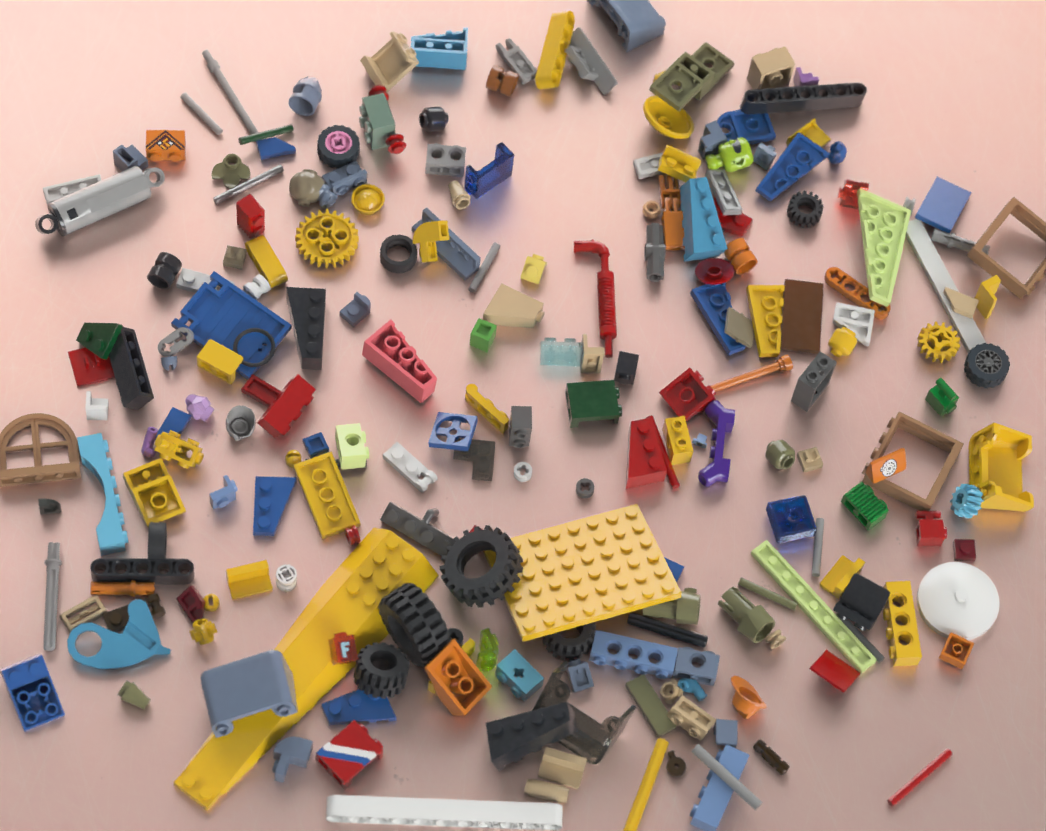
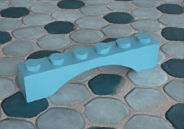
[77,433,129,556]

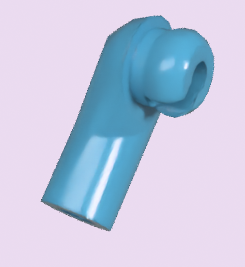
[677,678,707,702]

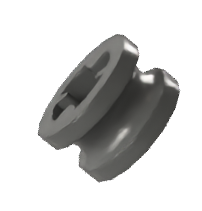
[576,478,594,499]

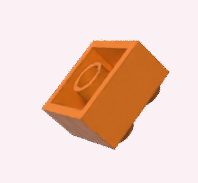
[939,632,974,669]

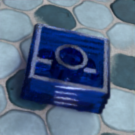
[766,495,817,544]

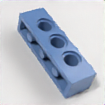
[589,630,678,679]

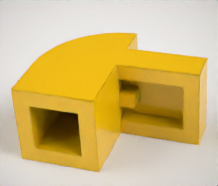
[413,220,449,263]

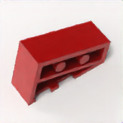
[625,417,667,489]

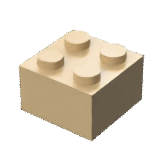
[747,46,796,89]

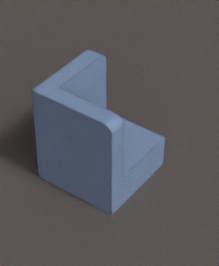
[713,719,738,748]

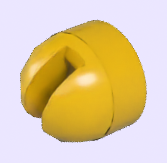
[285,450,302,468]
[203,593,220,612]

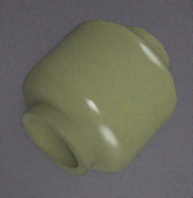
[765,440,795,469]

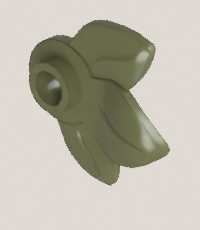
[211,153,250,189]

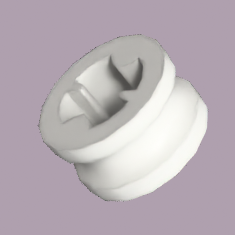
[514,462,532,482]

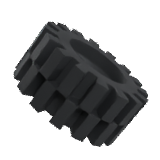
[787,191,824,228]

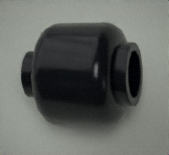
[419,106,449,132]

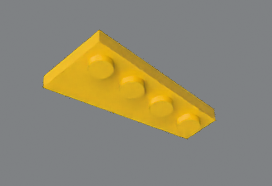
[746,285,785,357]

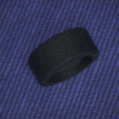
[380,234,417,273]
[148,522,167,559]

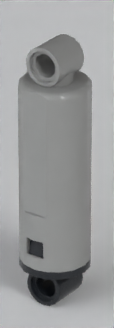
[35,166,165,236]

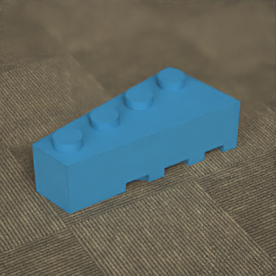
[680,177,728,262]

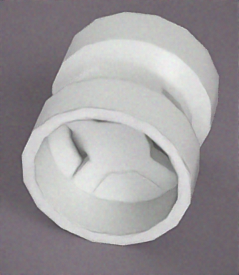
[243,274,271,300]
[276,564,297,592]

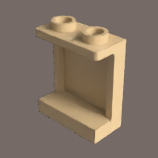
[360,31,419,92]

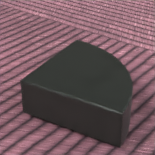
[38,499,61,515]

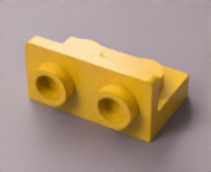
[658,145,701,183]

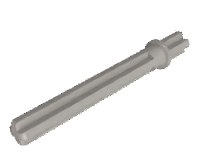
[43,542,62,651]

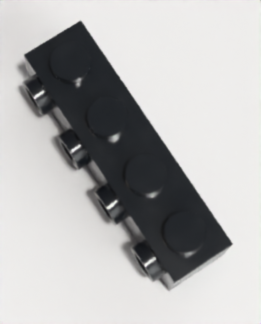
[109,327,154,410]

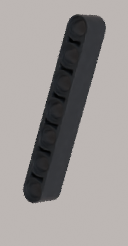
[740,82,867,115]

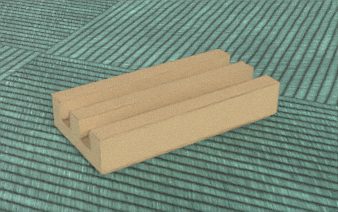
[60,594,107,633]

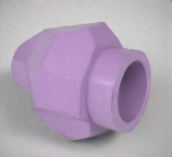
[185,394,214,422]

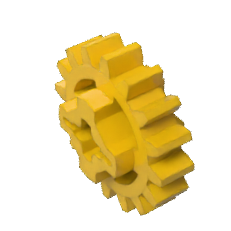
[917,321,960,363]

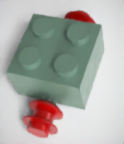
[359,85,407,154]

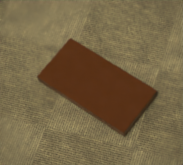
[780,279,824,354]

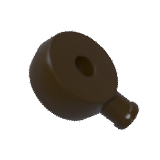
[666,751,686,777]

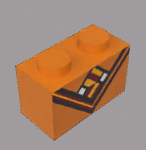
[146,130,186,162]

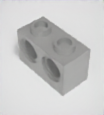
[425,143,466,177]

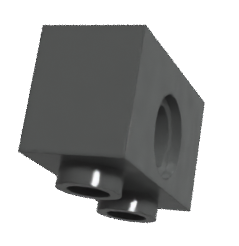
[509,406,532,448]

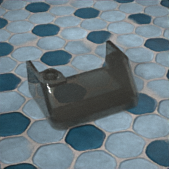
[532,661,636,764]

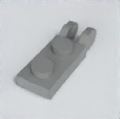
[495,38,537,84]

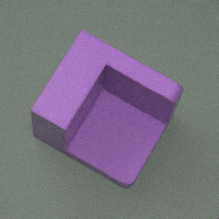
[793,67,819,87]

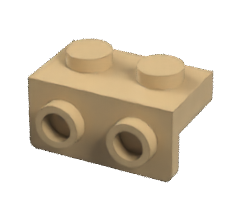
[667,695,716,741]

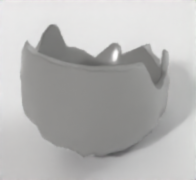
[226,406,256,441]

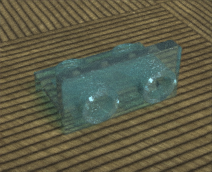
[540,338,581,367]

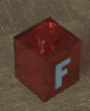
[329,632,358,666]

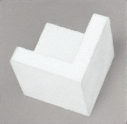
[85,391,109,420]

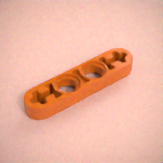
[824,267,891,319]

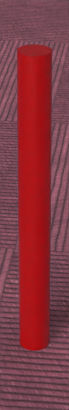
[646,415,680,489]
[887,748,953,807]

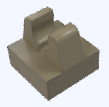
[223,245,247,270]

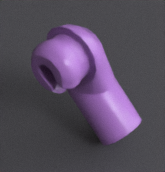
[141,427,158,458]

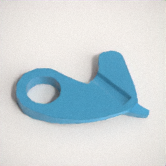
[67,599,171,669]

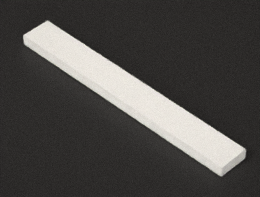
[906,219,987,353]

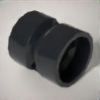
[147,252,182,290]

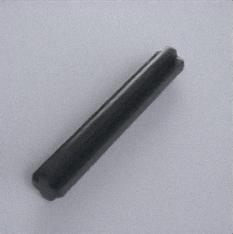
[627,612,708,647]

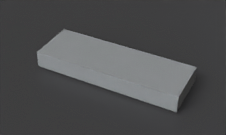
[705,170,743,215]

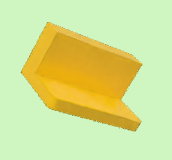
[974,275,1001,319]
[197,339,243,385]
[819,555,865,599]
[226,560,273,600]

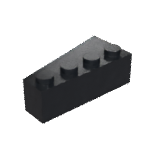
[286,287,326,370]
[486,702,577,771]

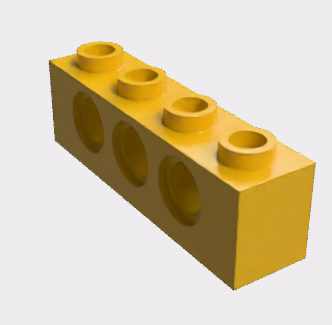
[883,581,922,666]

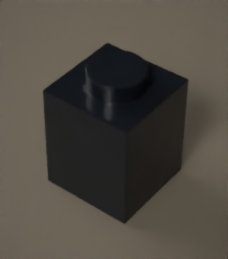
[614,351,639,385]

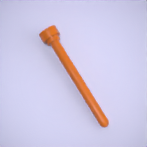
[710,355,793,392]

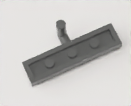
[380,502,456,556]

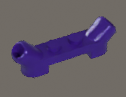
[698,400,735,487]

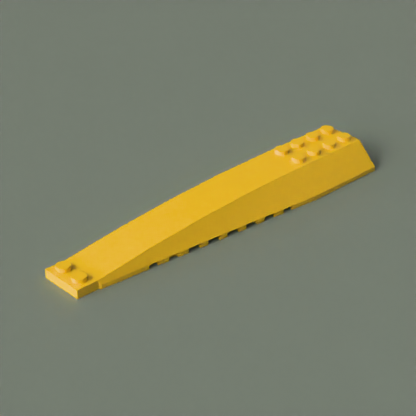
[174,528,439,811]

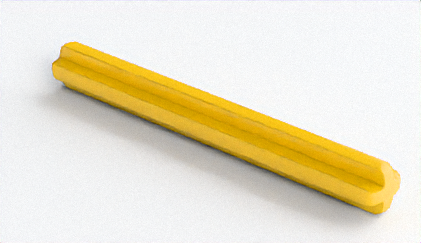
[623,738,669,831]

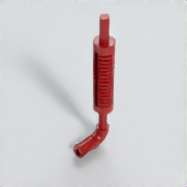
[574,239,617,358]

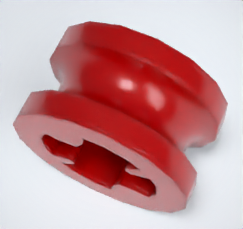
[344,525,361,546]

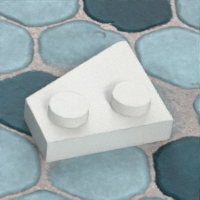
[832,302,875,347]

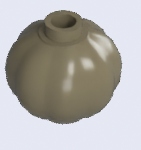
[289,169,324,207]

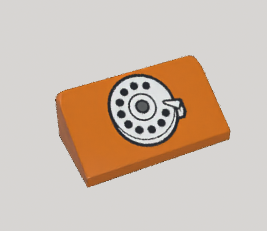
[866,448,906,484]

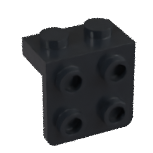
[833,573,890,631]

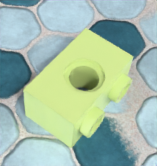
[335,423,369,470]

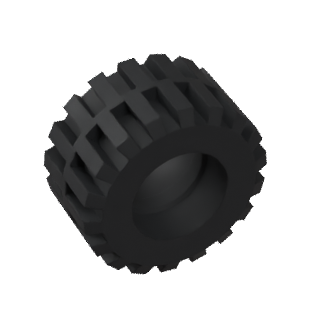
[542,622,596,661]
[353,642,410,699]

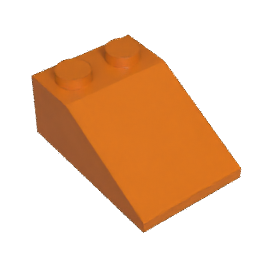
[424,639,492,716]

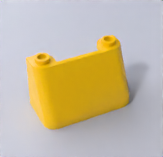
[969,422,1034,512]

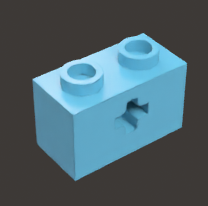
[495,649,544,702]

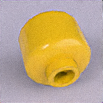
[828,327,857,358]

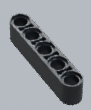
[90,558,195,584]

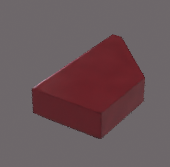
[176,585,205,623]

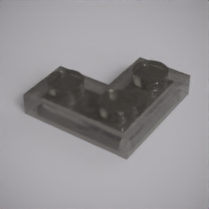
[453,438,495,481]

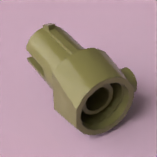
[718,586,775,643]
[643,588,701,625]

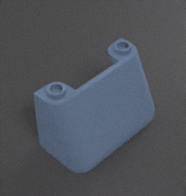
[588,0,666,52]
[200,650,298,738]

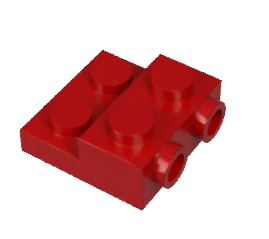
[659,367,716,422]

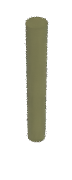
[738,577,798,610]

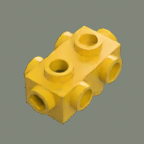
[154,430,204,469]

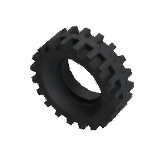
[440,525,523,608]

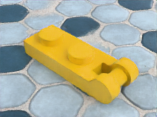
[465,384,509,434]

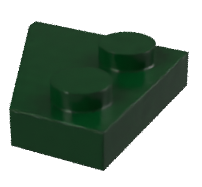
[76,323,123,360]

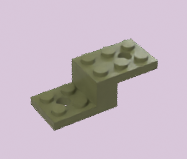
[649,42,735,112]

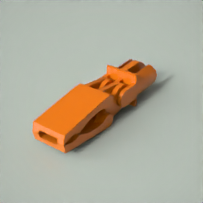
[659,175,685,251]

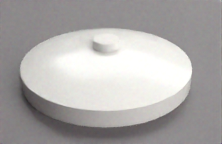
[917,562,1000,640]

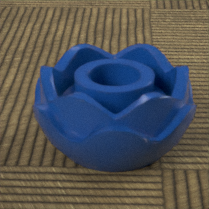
[828,141,847,164]

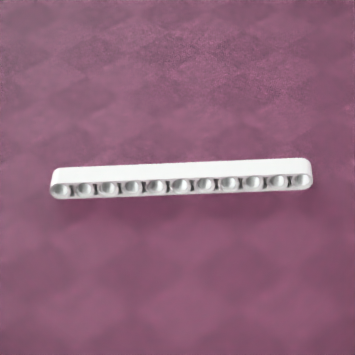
[326,795,563,830]

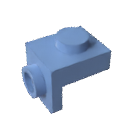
[209,475,238,509]

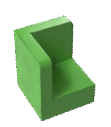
[470,318,497,353]

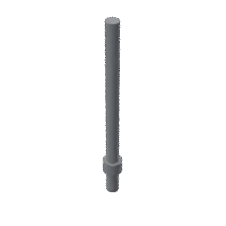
[202,49,259,134]

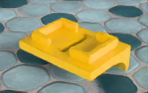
[786,118,831,148]

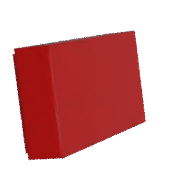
[241,374,281,408]

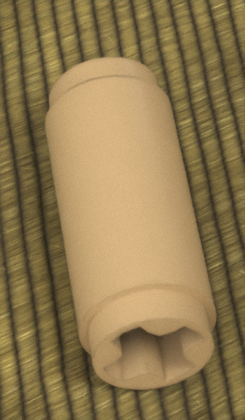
[524,779,569,803]

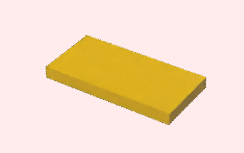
[293,451,361,539]

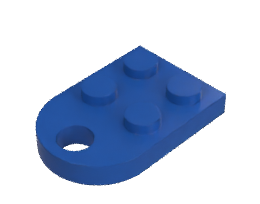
[717,109,776,145]

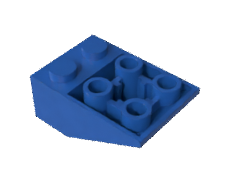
[0,654,65,731]

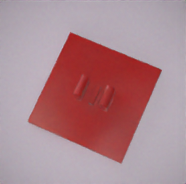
[68,347,115,387]
[809,649,861,693]

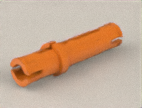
[90,580,155,597]

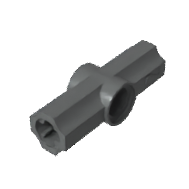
[644,223,666,282]

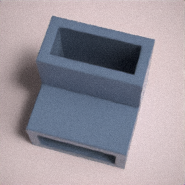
[698,120,727,160]
[113,144,148,171]

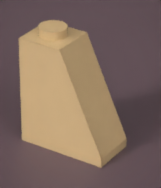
[483,283,545,328]

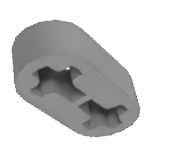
[158,327,194,356]

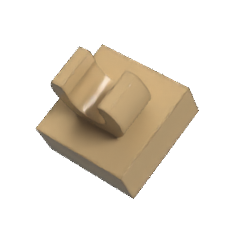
[797,447,823,472]

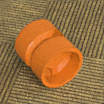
[723,238,758,275]

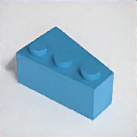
[411,27,468,70]

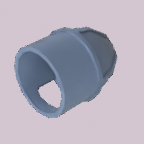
[288,76,322,116]

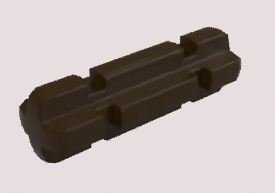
[753,739,789,775]

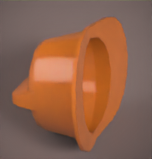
[730,676,767,719]

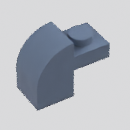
[272,737,313,783]

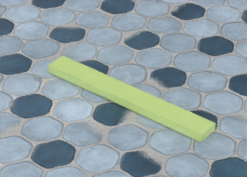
[751,540,877,673]

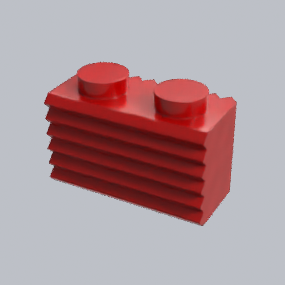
[236,194,265,239]

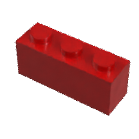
[257,374,316,438]

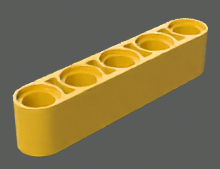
[535,10,575,90]

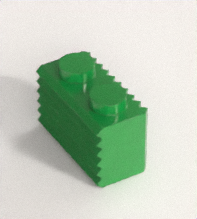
[841,481,889,531]

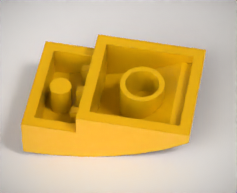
[123,458,186,527]

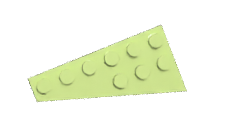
[857,188,911,307]

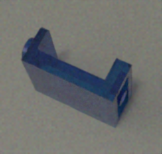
[464,142,514,199]

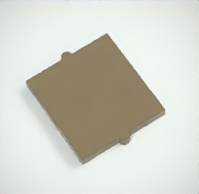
[724,307,754,348]

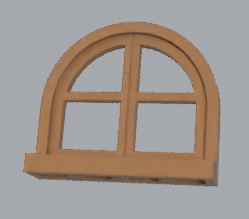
[0,413,81,487]

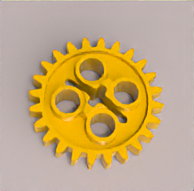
[295,209,359,268]

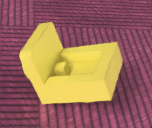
[520,254,547,284]

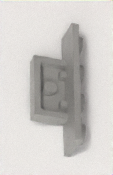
[565,28,617,95]

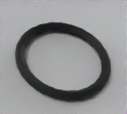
[233,328,275,367]

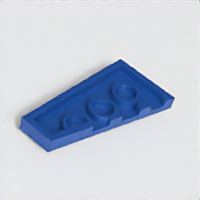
[755,132,830,202]
[690,282,746,356]

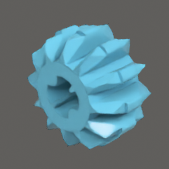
[950,484,984,518]

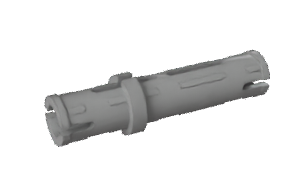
[931,229,990,255]

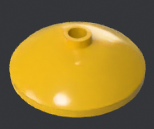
[643,96,694,139]

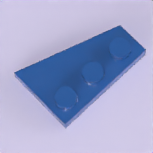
[253,476,297,536]
[321,689,397,725]

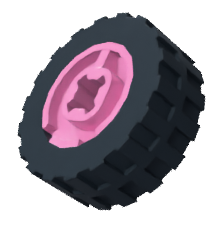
[317,125,360,169]

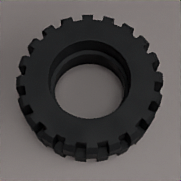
[379,583,452,667]

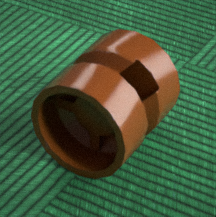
[485,65,519,97]

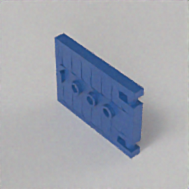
[171,271,292,380]

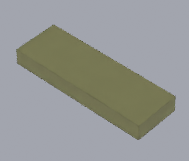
[625,674,677,738]

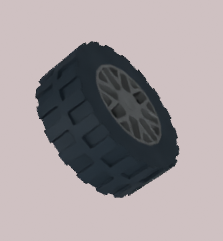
[964,343,1010,388]

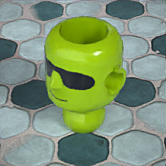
[705,138,754,172]

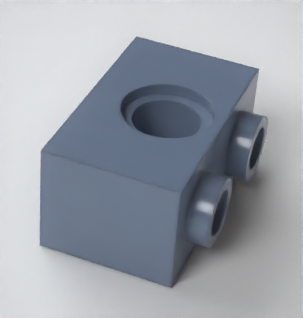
[672,647,720,686]

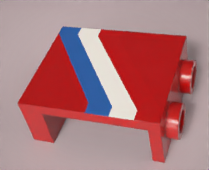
[316,720,383,790]

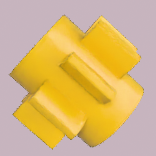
[189,619,217,645]

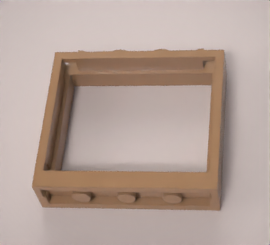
[966,196,1046,299]
[862,411,964,511]

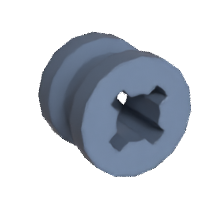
[318,184,337,209]

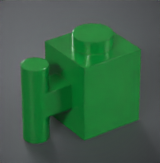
[925,378,959,416]

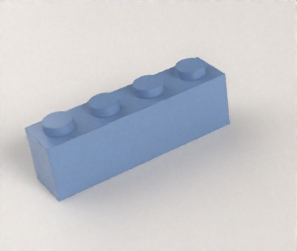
[689,744,749,831]

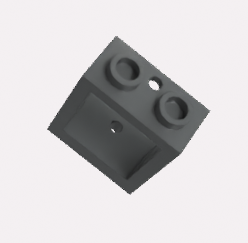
[791,351,837,412]

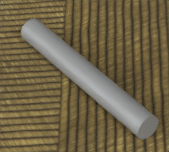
[180,92,223,135]
[468,243,500,293]
[812,518,824,577]

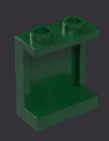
[565,380,622,428]

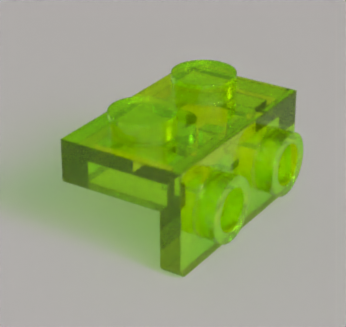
[476,628,499,672]

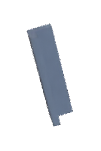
[412,207,481,281]

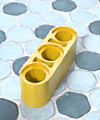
[244,235,288,288]

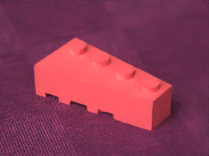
[362,319,437,403]

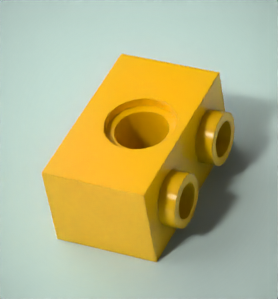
[662,416,693,465]

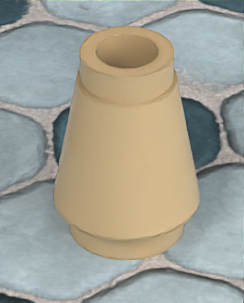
[448,181,470,209]

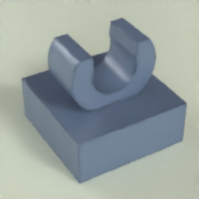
[753,143,777,170]

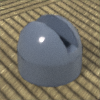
[161,356,178,371]

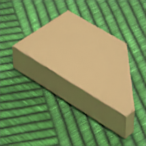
[943,287,979,319]

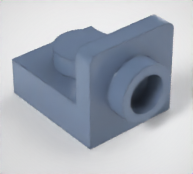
[340,292,371,327]
[563,659,594,692]

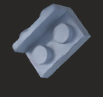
[322,161,367,195]

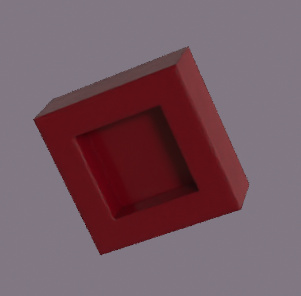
[953,539,976,561]

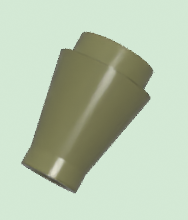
[118,681,151,710]

